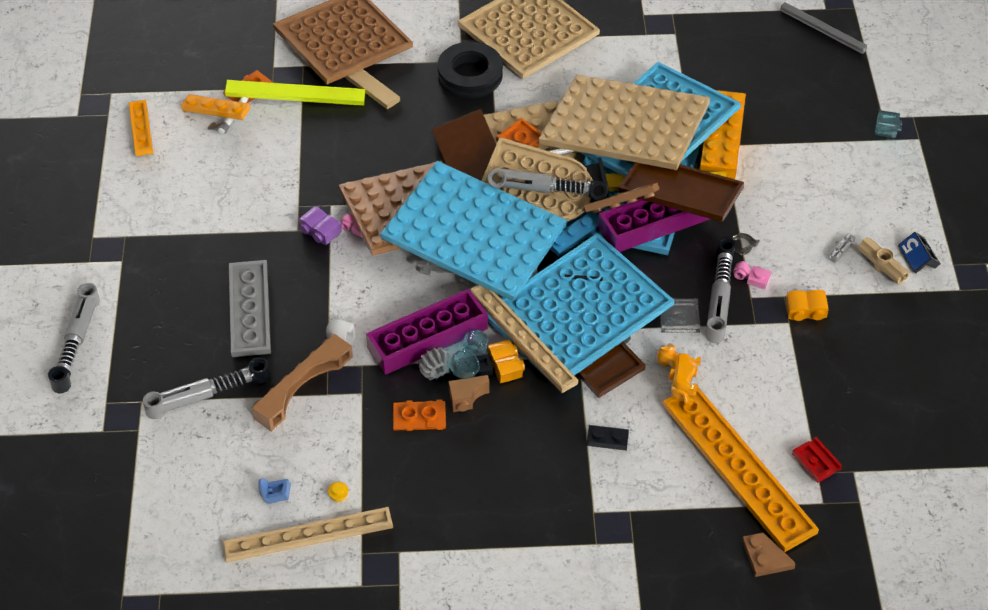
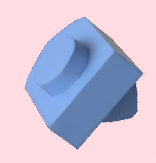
[258,478,291,503]

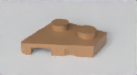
[742,533,795,577]

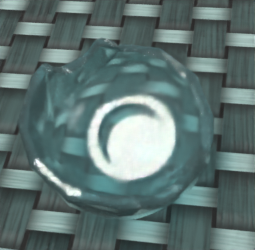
[450,350,480,379]

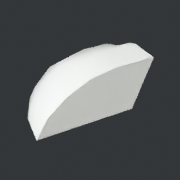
[326,319,355,344]

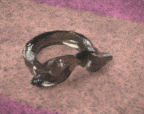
[732,233,760,256]

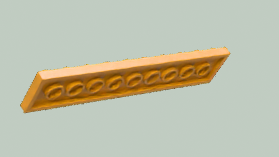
[663,387,819,553]

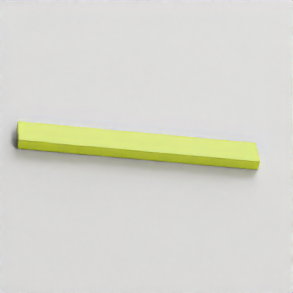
[225,80,365,106]

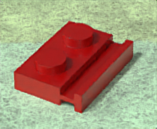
[792,437,842,483]

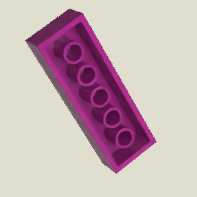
[598,199,710,252]
[366,289,488,375]

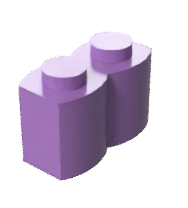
[299,206,342,245]

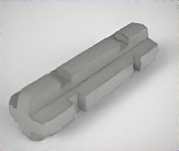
[829,233,855,262]

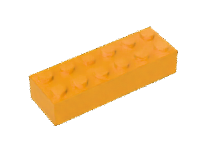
[700,90,746,179]

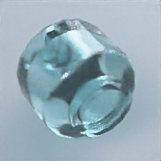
[461,329,489,357]

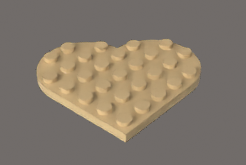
[482,137,593,221]

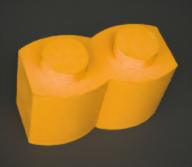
[786,290,828,321]
[487,339,525,384]

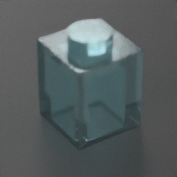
[874,110,902,138]

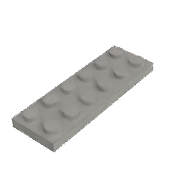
[229,260,271,357]

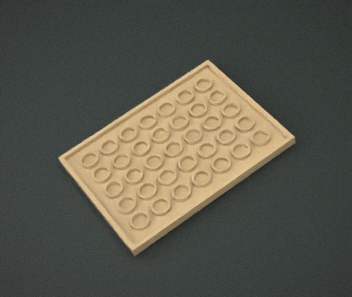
[539,74,710,170]

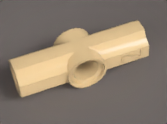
[858,237,910,284]

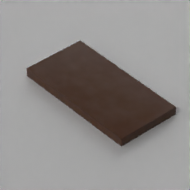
[432,109,496,181]
[619,162,744,222]
[577,341,646,398]

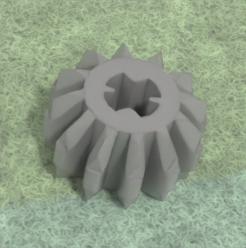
[418,347,453,380]

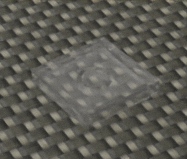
[660,299,700,333]

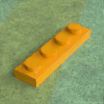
[181,94,251,120]
[129,100,154,156]

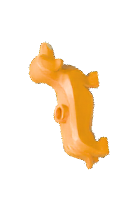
[657,343,701,406]

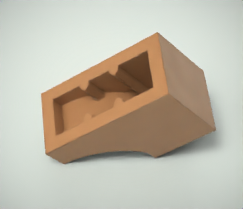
[449,375,489,412]

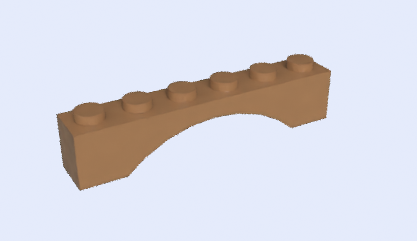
[252,334,353,432]

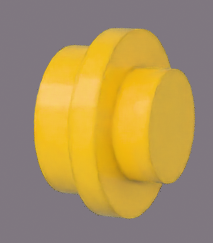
[328,482,349,502]

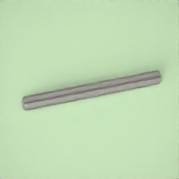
[780,2,867,54]

